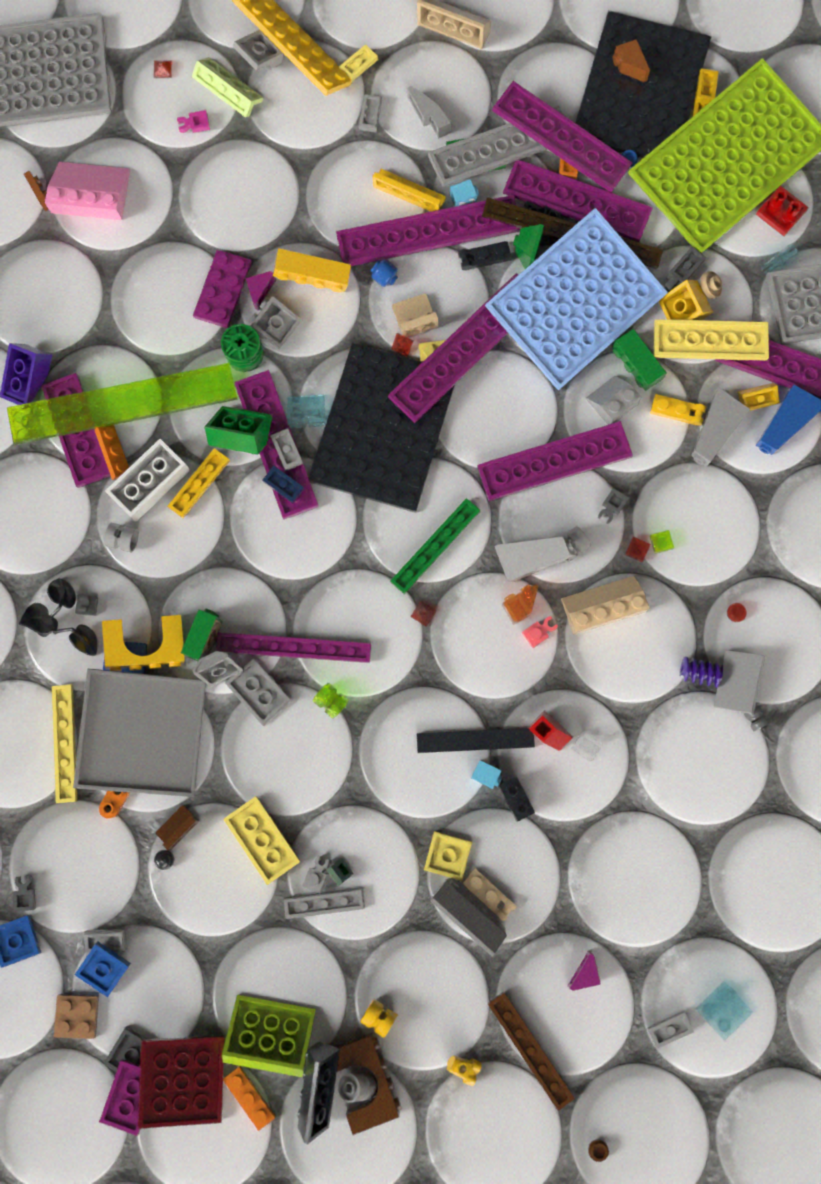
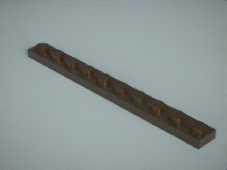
[482,197,663,269]

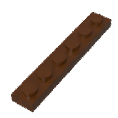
[487,992,575,1111]

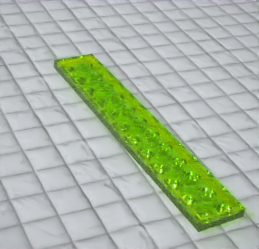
[7,363,238,445]

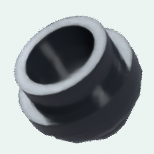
[154,850,174,870]

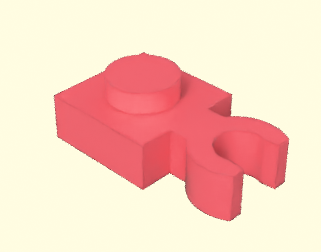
[522,616,558,648]

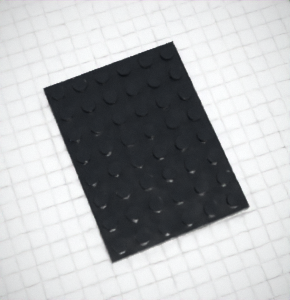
[575,10,712,158]
[309,343,455,513]

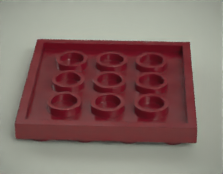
[137,1036,225,1129]

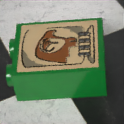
[181,608,223,661]

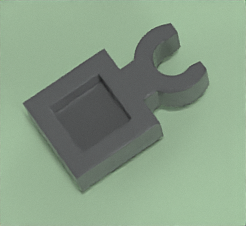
[598,488,629,524]
[13,875,36,912]

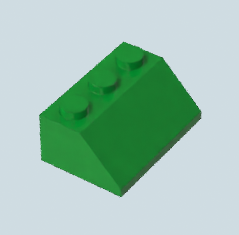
[204,406,272,455]

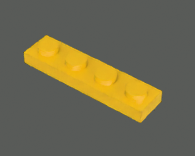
[167,448,230,519]

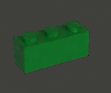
[613,329,666,391]

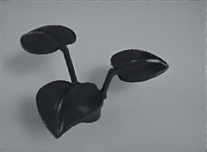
[19,578,97,656]

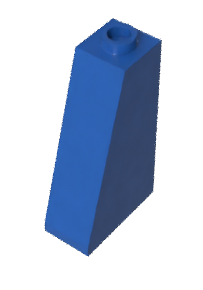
[756,385,821,455]

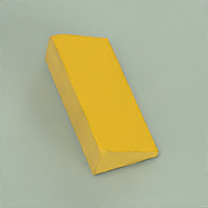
[738,383,780,411]

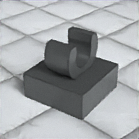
[75,595,98,616]

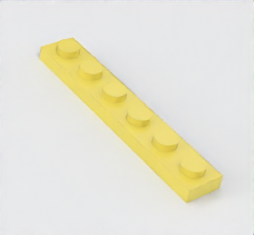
[52,684,78,803]

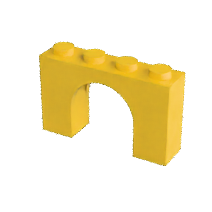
[102,615,185,672]

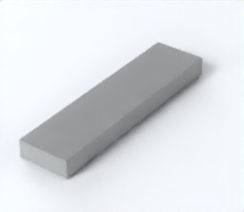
[283,888,365,919]

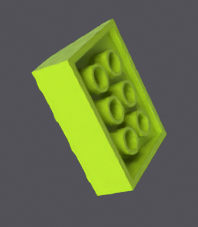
[222,995,316,1078]

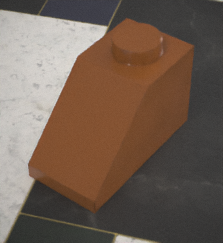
[613,40,650,82]

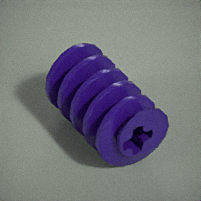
[679,656,723,688]

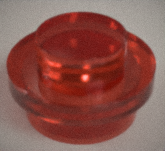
[727,603,747,622]

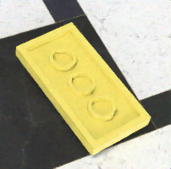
[223,796,301,885]

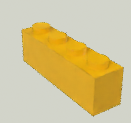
[273,248,351,292]

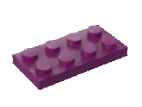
[193,250,252,328]

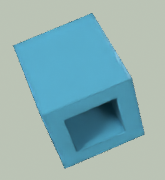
[450,179,479,207]
[471,760,503,789]

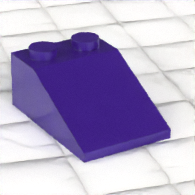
[0,343,52,408]

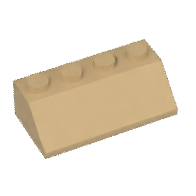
[417,0,491,49]
[561,576,650,635]

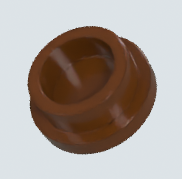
[588,1139,609,1162]

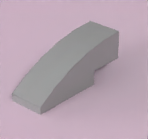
[407,86,451,138]

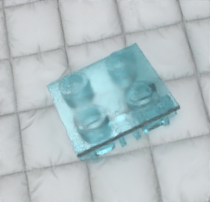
[287,395,326,429]
[696,981,753,1041]

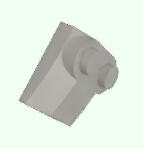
[192,651,244,687]

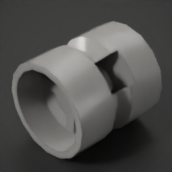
[104,522,139,553]
[562,526,591,562]
[338,1072,376,1103]

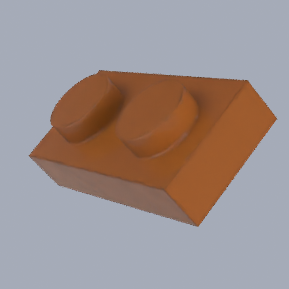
[24,170,49,211]

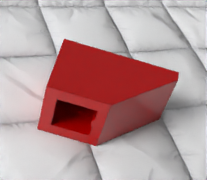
[529,710,573,751]

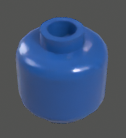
[371,259,398,287]

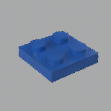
[0,915,42,968]
[75,941,131,997]

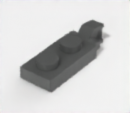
[664,247,706,292]

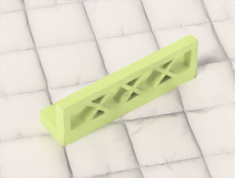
[192,58,263,117]

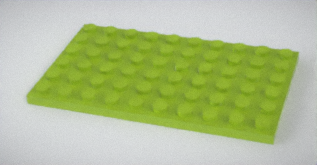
[628,58,821,254]

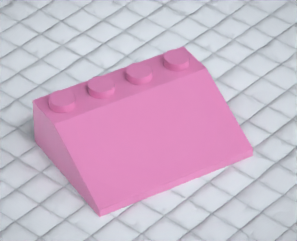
[45,162,130,220]

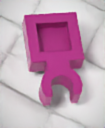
[177,110,210,133]

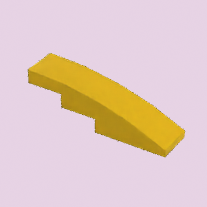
[692,68,718,117]

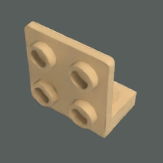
[392,294,438,339]

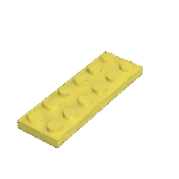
[654,319,769,360]

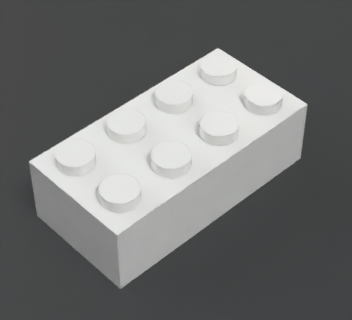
[105,439,190,522]

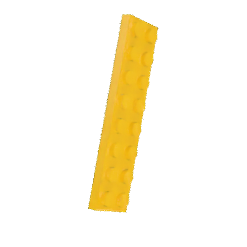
[232,0,352,96]

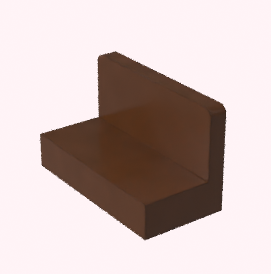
[155,805,199,850]

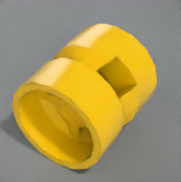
[360,999,398,1038]

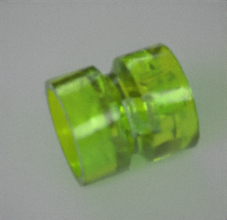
[312,682,349,719]

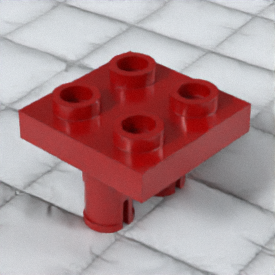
[756,185,809,236]

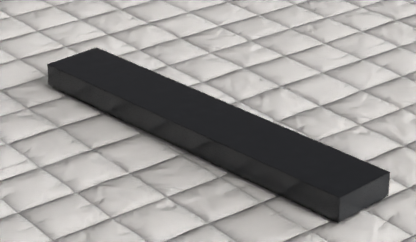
[417,728,535,753]

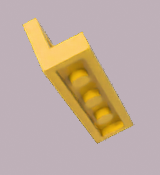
[372,169,446,212]

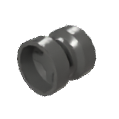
[744,705,771,731]

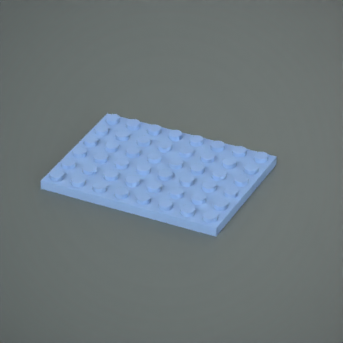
[485,208,668,390]

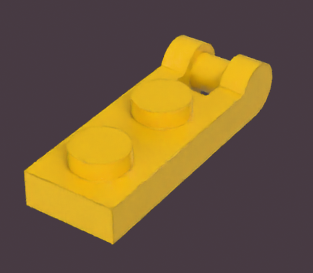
[650,394,706,426]

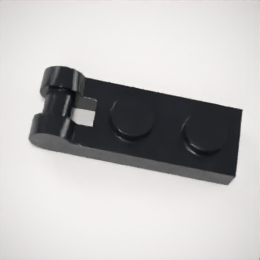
[458,241,512,270]

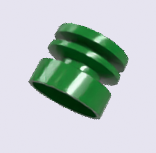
[221,324,264,372]

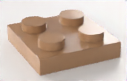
[54,994,99,1039]

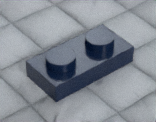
[262,466,304,504]

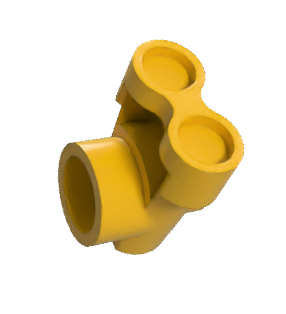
[447,1055,482,1086]

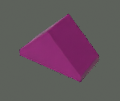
[246,271,276,310]
[567,951,601,991]

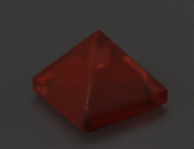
[154,60,172,78]
[391,333,414,357]
[410,601,437,627]

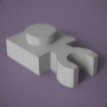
[302,856,332,894]

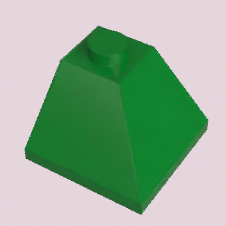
[513,224,544,269]

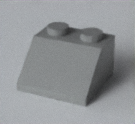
[586,376,642,425]

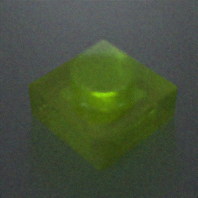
[649,530,674,554]

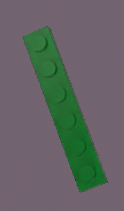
[390,498,481,595]

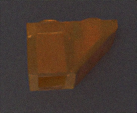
[502,584,538,625]

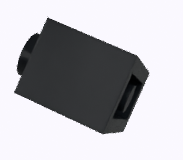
[498,777,535,822]

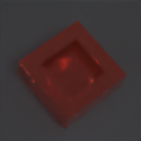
[625,537,651,562]

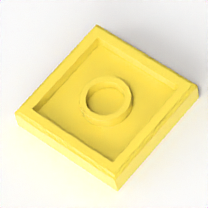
[424,831,472,881]

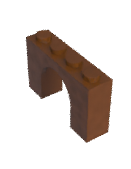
[335,1033,402,1135]

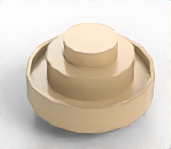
[700,271,722,299]

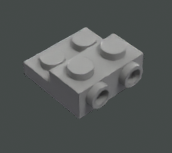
[233,30,284,71]
[249,296,302,349]

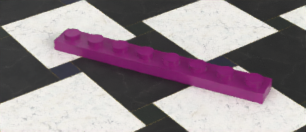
[216,632,371,663]

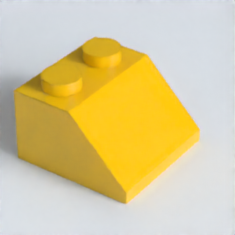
[659,280,714,320]

